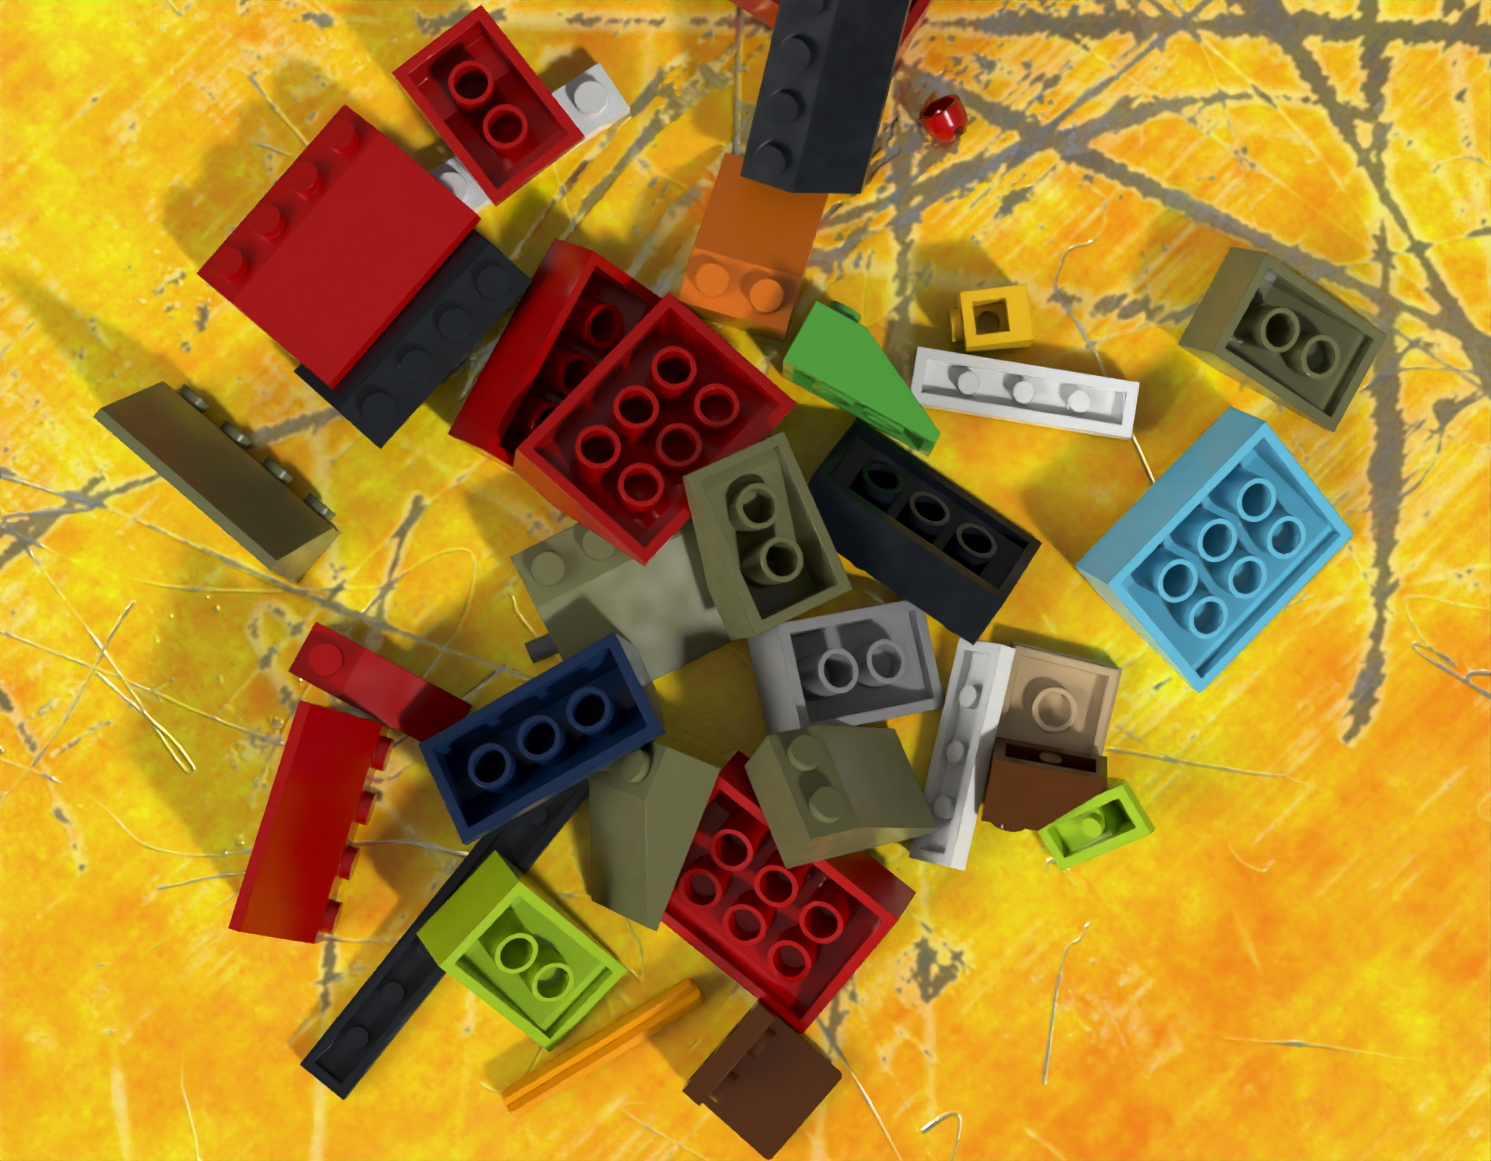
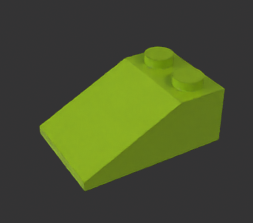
[416,850,628,1052]

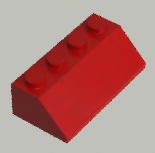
[448,238,662,474]

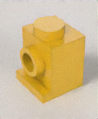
[948,284,1034,354]

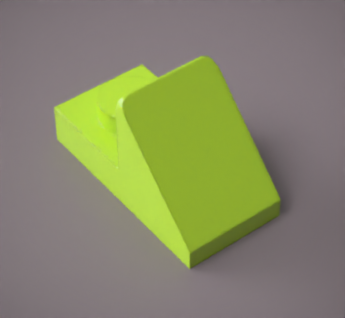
[1037,777,1155,871]

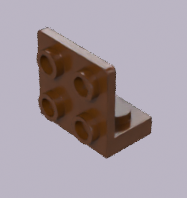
[682,999,842,1160]

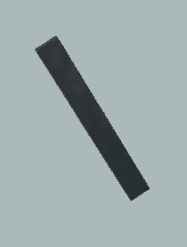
[299,777,589,1100]

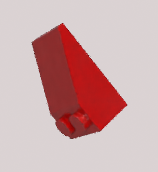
[392,4,585,207]

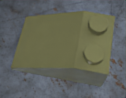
[1177,247,1387,432]
[682,431,853,641]
[744,724,938,869]
[589,741,721,931]

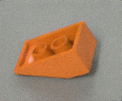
[678,152,829,343]

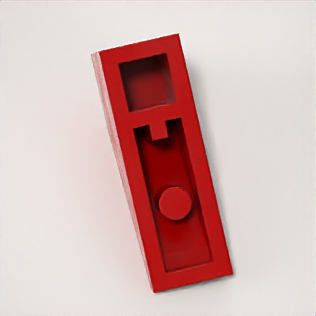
[288,622,472,742]

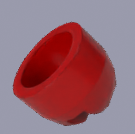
[919,94,968,143]

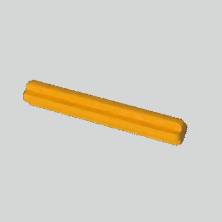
[501,978,704,1117]

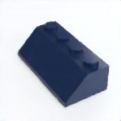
[418,632,666,845]

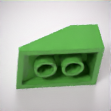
[782,300,941,457]

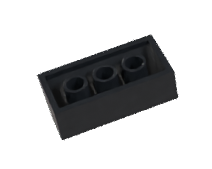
[740,0,912,194]
[293,229,533,449]
[807,418,1042,646]

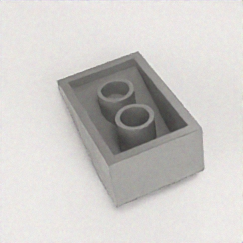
[746,600,945,735]

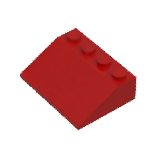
[196,104,481,390]
[512,292,797,566]
[228,700,394,944]
[661,750,916,1034]

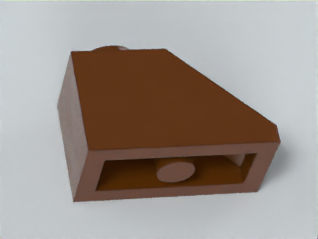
[981,737,1107,832]

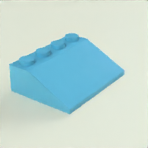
[1074,406,1354,693]

